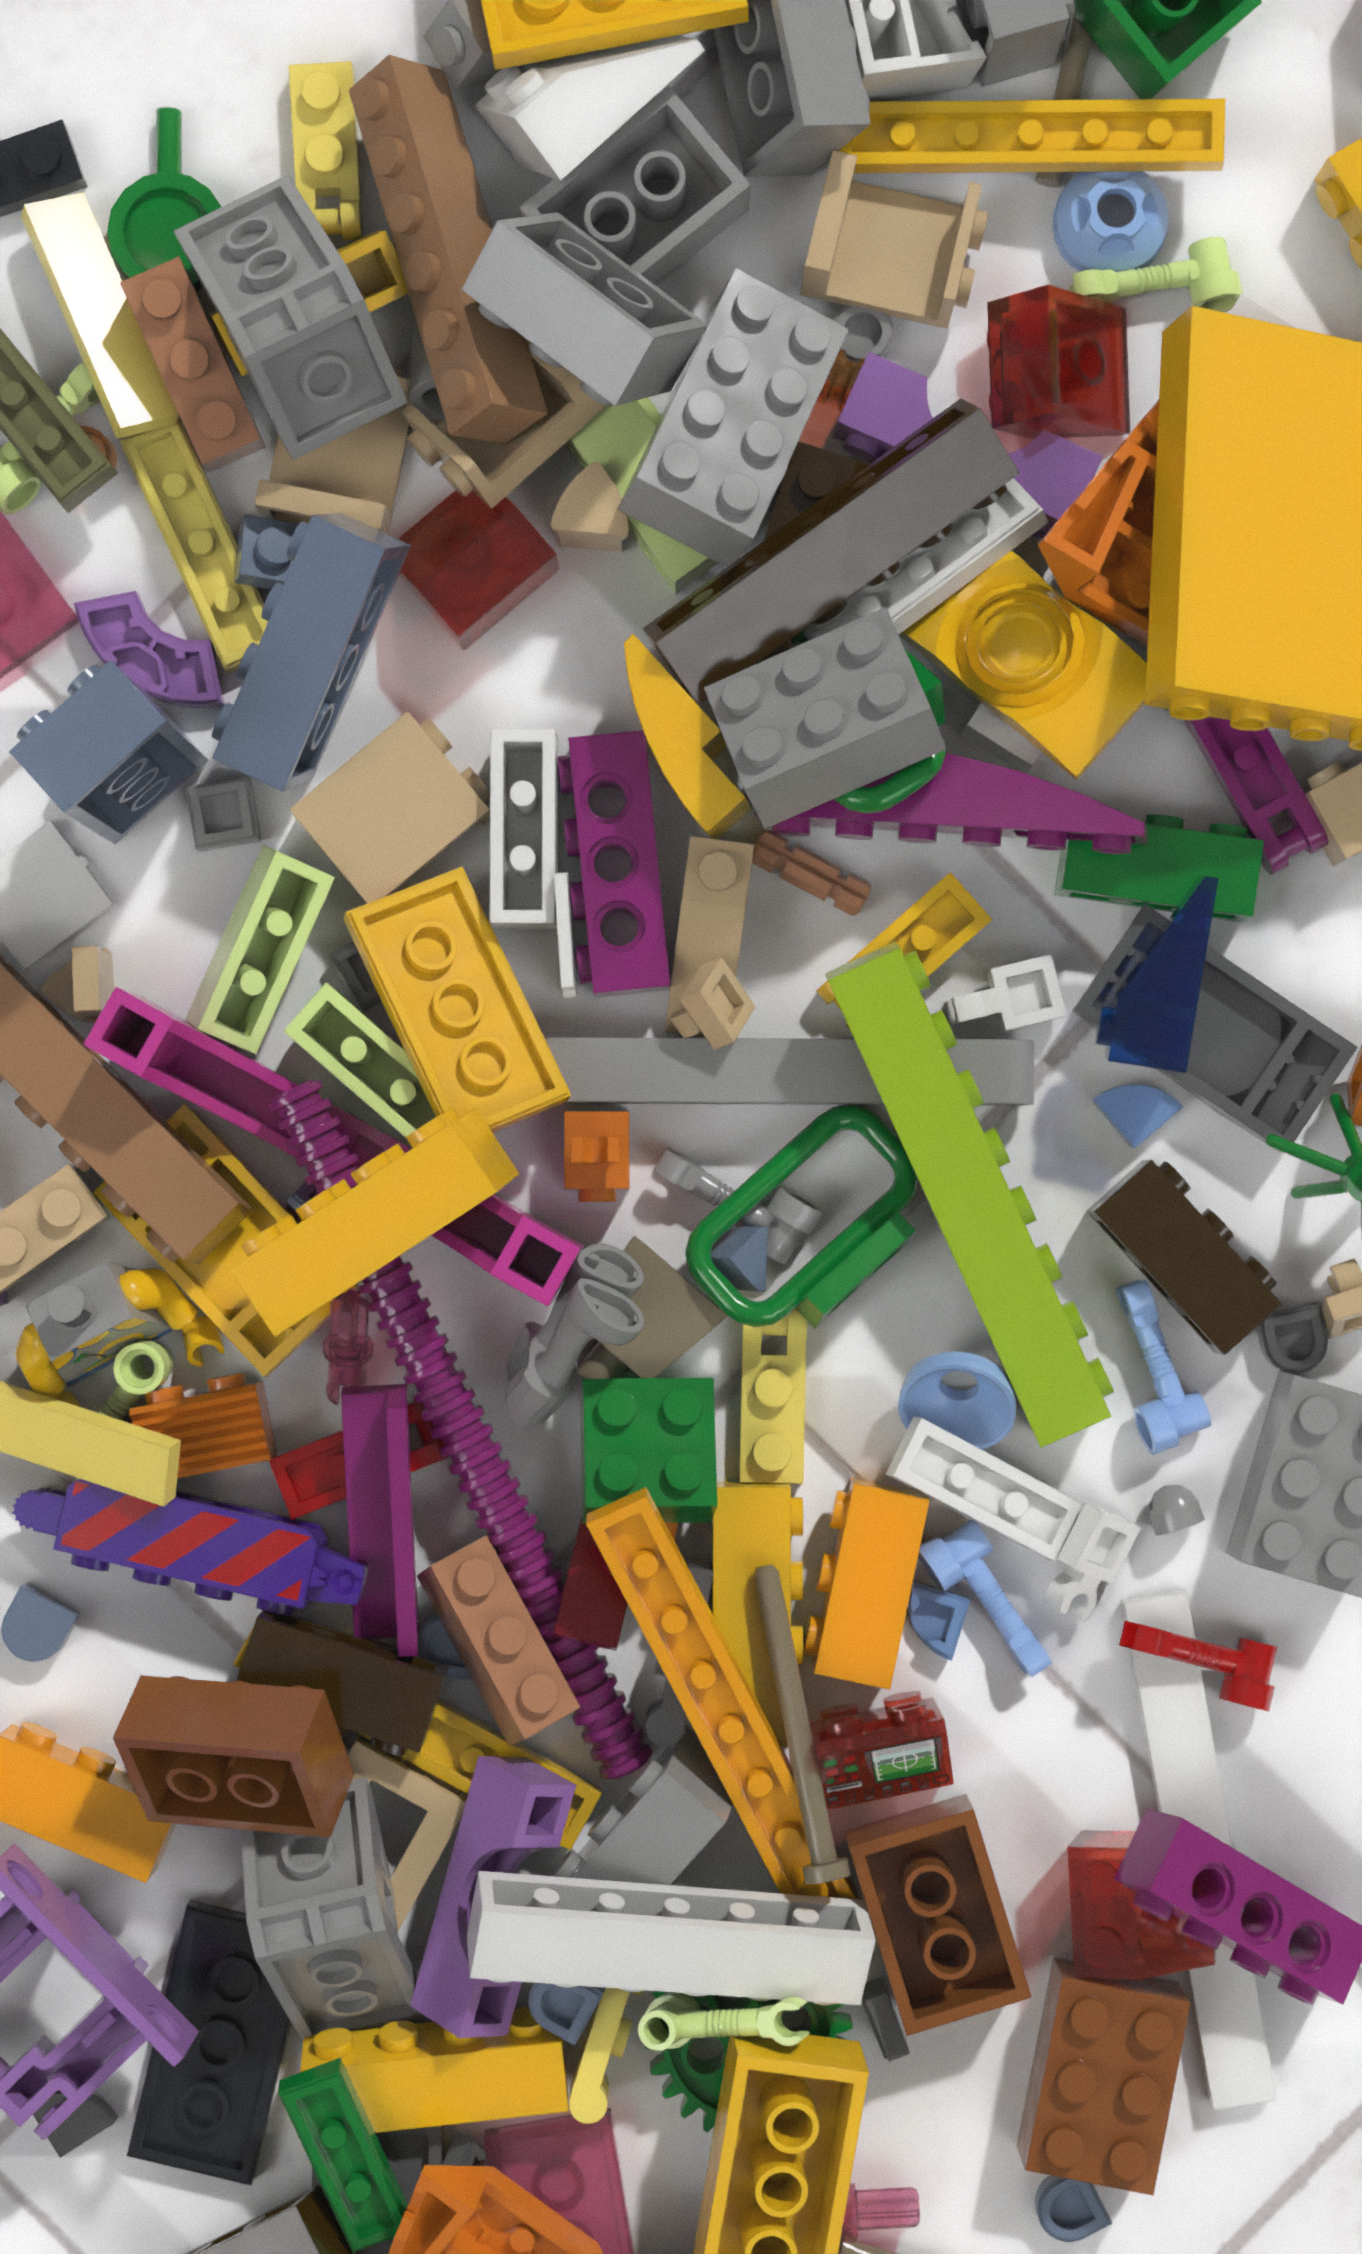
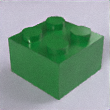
[1074,0,1262,99]
[580,1378,717,1524]

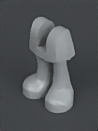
[505,1243,645,1427]

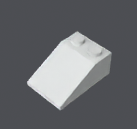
[474,36,705,181]

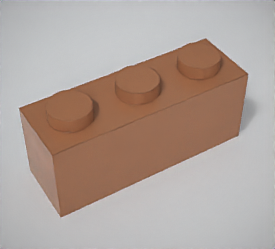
[120,257,266,472]
[417,1535,581,1746]

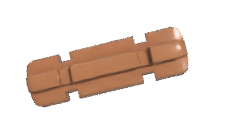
[752,830,871,915]

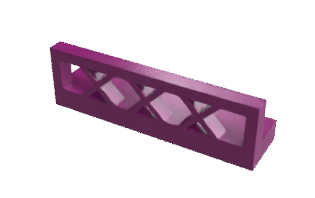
[341,1384,419,1657]

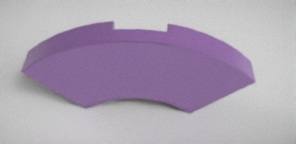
[74,591,225,708]

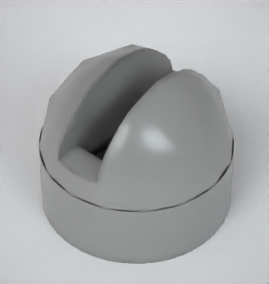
[1149,1485,1205,1536]

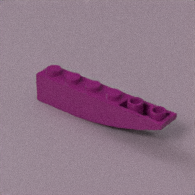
[755,753,1148,854]

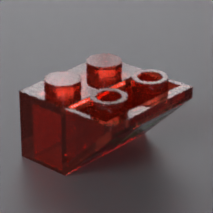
[810,1691,954,1810]

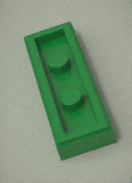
[278,2058,408,2253]

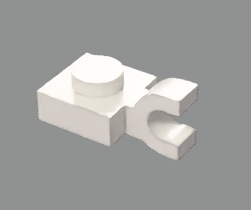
[945,954,1067,1033]

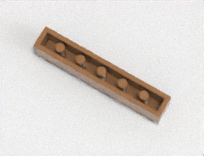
[349,55,548,444]
[0,954,253,1265]

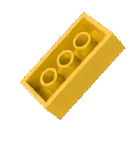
[230,1108,519,1337]
[693,2035,869,2254]

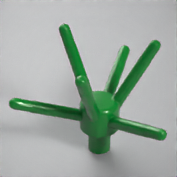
[1265,1093,1362,1239]

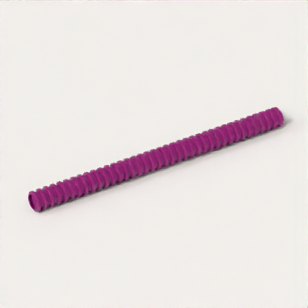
[268,1079,653,1780]

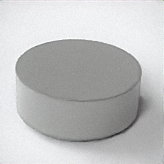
[833,305,894,369]

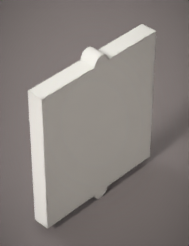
[0,821,115,971]
[554,872,577,998]

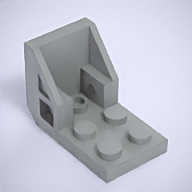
[173,175,408,460]
[240,1777,428,2043]

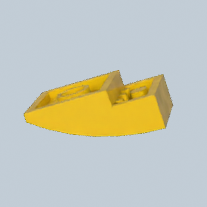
[624,634,752,840]

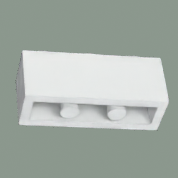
[490,728,559,930]

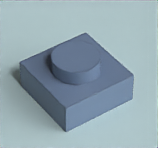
[234,514,299,589]

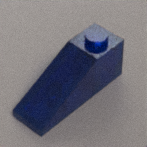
[1095,876,1219,1073]

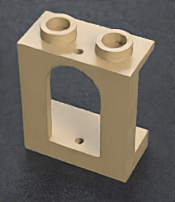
[348,1735,468,1931]

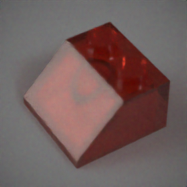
[987,284,1130,439]
[398,490,560,651]
[1067,1830,1216,1980]

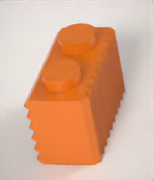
[129,1372,277,1478]

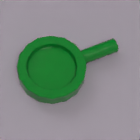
[107,107,221,291]

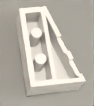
[845,0,987,102]

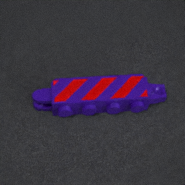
[12,1479,368,1615]

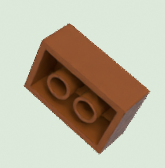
[113,1675,354,1838]
[844,1794,1032,2036]
[1017,1957,1191,2196]

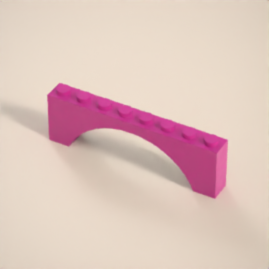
[83,987,585,1307]

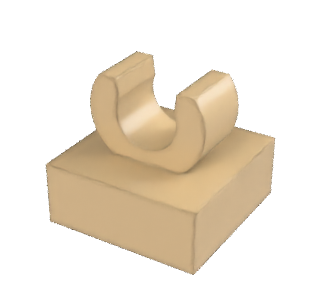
[669,956,756,1050]
[1322,1258,1362,1339]

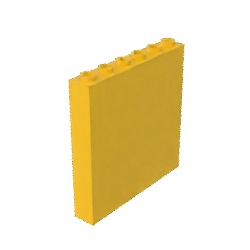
[1145,306,1362,751]

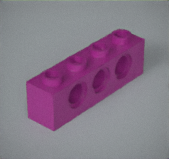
[558,730,670,997]
[1114,1808,1362,2006]

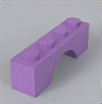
[834,352,1103,539]
[410,1756,576,2038]

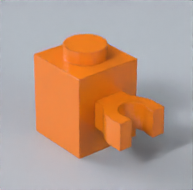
[564,1111,630,1202]

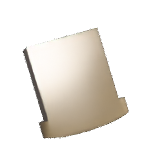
[551,462,629,552]
[41,946,114,1024]

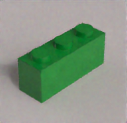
[1054,807,1264,922]

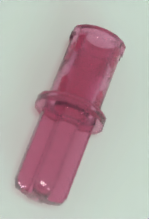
[322,1289,374,1405]
[842,2183,920,2238]

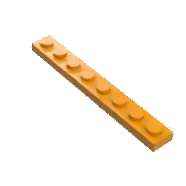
[586,1487,871,1921]

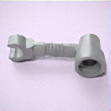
[653,1147,823,1264]

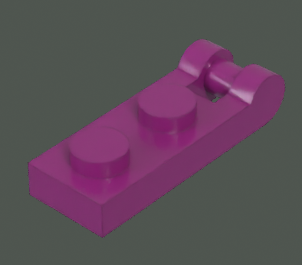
[1185,717,1328,875]

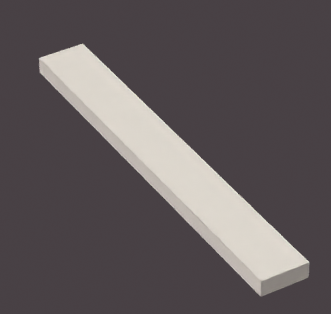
[1121,1590,1277,2111]

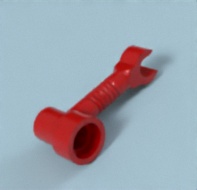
[1119,1620,1278,1712]

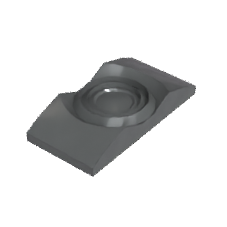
[1072,904,1358,1153]

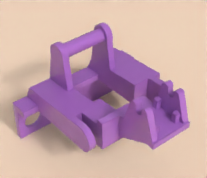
[0,1843,199,2140]

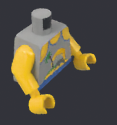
[15,1262,224,1407]

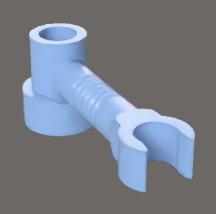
[1115,1280,1211,1455]
[918,1520,1052,1678]

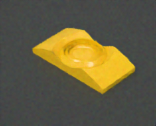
[899,551,1147,780]
[93,1104,358,1377]

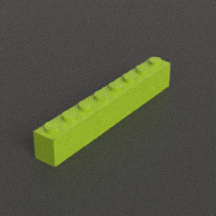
[825,941,1114,1448]

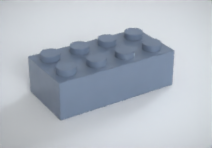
[212,513,411,792]
[9,660,208,844]

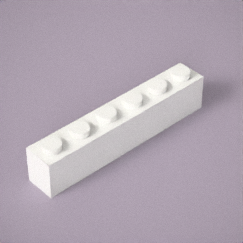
[467,1871,876,2005]

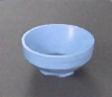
[1052,171,1168,272]
[898,1351,1016,1450]

